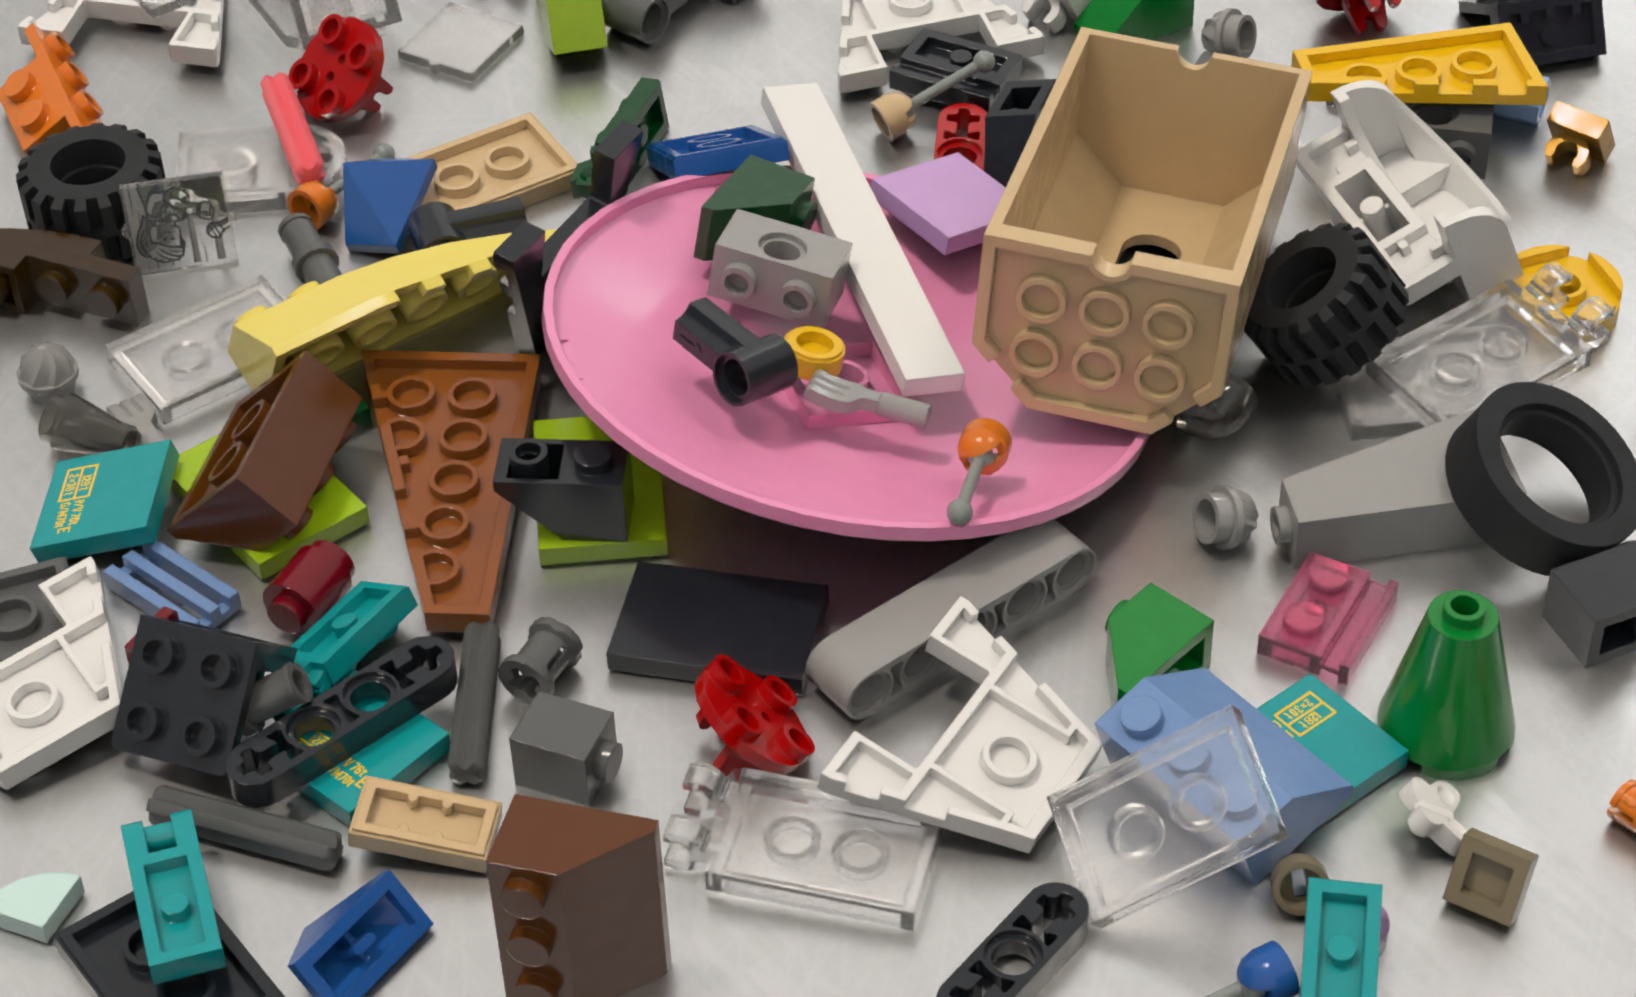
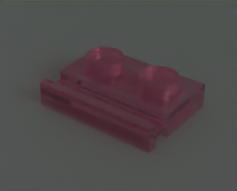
[1257,552,1399,686]

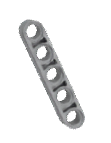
[805,519,1097,720]

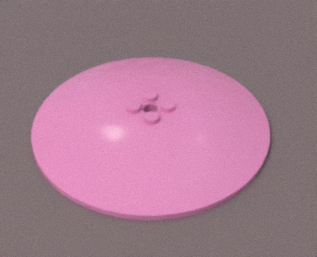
[542,165,1150,541]

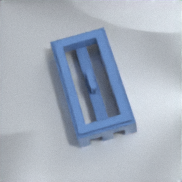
[103,539,242,628]

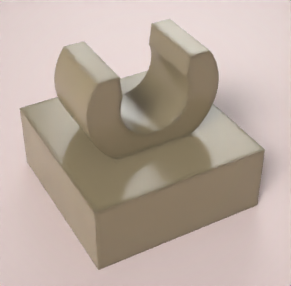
[1442,828,1539,927]

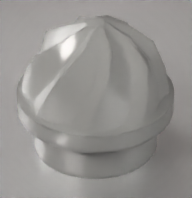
[1201,8,1257,58]
[17,341,79,404]
[1192,485,1259,550]

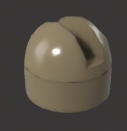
[1271,853,1329,916]

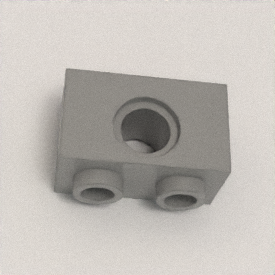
[707,209,853,328]

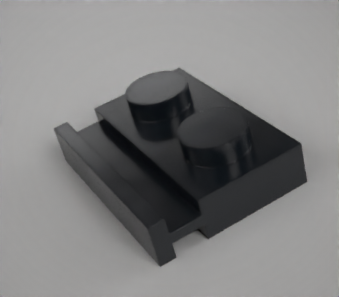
[889,28,1022,113]

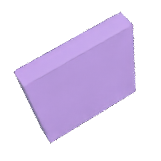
[870,152,1006,255]

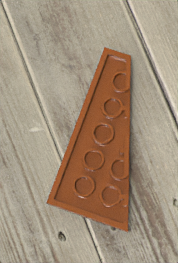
[361,350,543,632]

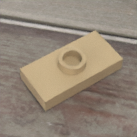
[348,775,503,874]

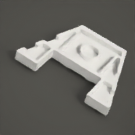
[17,0,224,67]
[838,0,1044,94]
[0,556,123,790]
[817,596,1103,853]

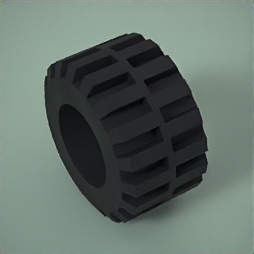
[16,123,172,260]
[1244,222,1409,388]

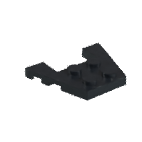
[493,120,643,354]

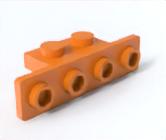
[0,23,106,155]

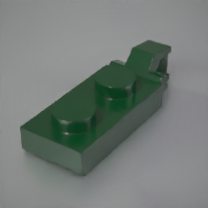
[570,77,669,200]

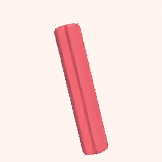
[260,72,326,185]

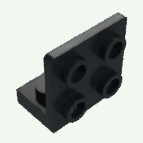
[1458,0,1607,66]
[111,614,297,777]

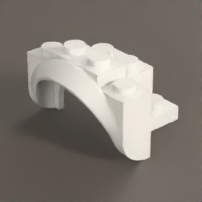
[1296,80,1524,306]

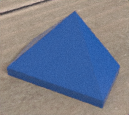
[343,158,438,254]
[287,869,434,997]

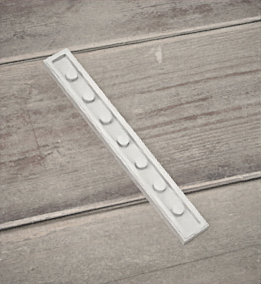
[761,83,965,397]

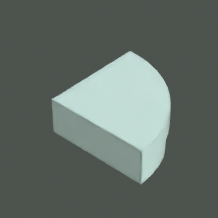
[0,872,85,943]

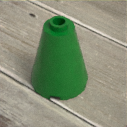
[1377,590,1516,780]

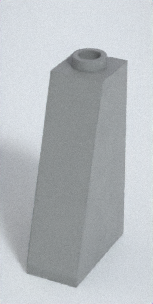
[1270,409,1527,569]

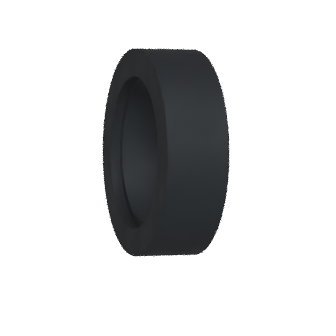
[1445,382,1636,576]

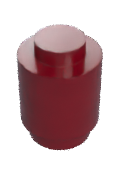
[263,540,355,635]

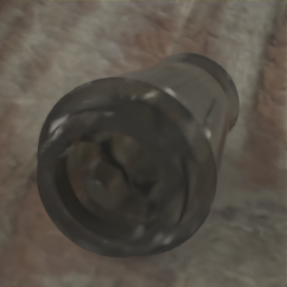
[38,393,137,455]

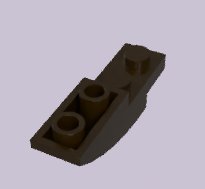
[0,228,150,327]

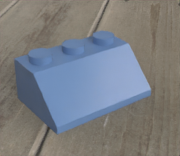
[1094,668,1354,886]

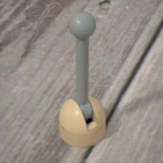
[869,51,995,142]

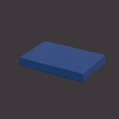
[646,125,790,179]

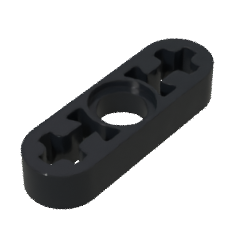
[936,882,1089,997]

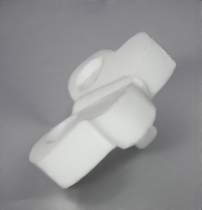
[1398,777,1469,857]

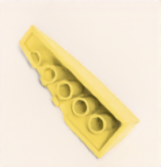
[228,229,557,391]

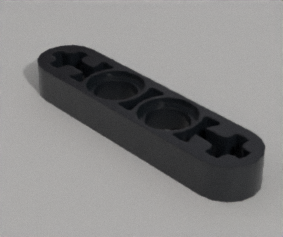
[225,636,458,808]

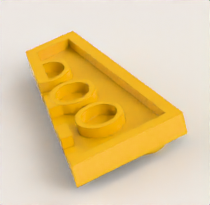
[1291,23,1548,105]

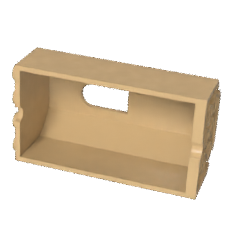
[972,27,1313,435]

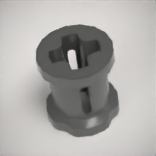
[498,617,583,705]

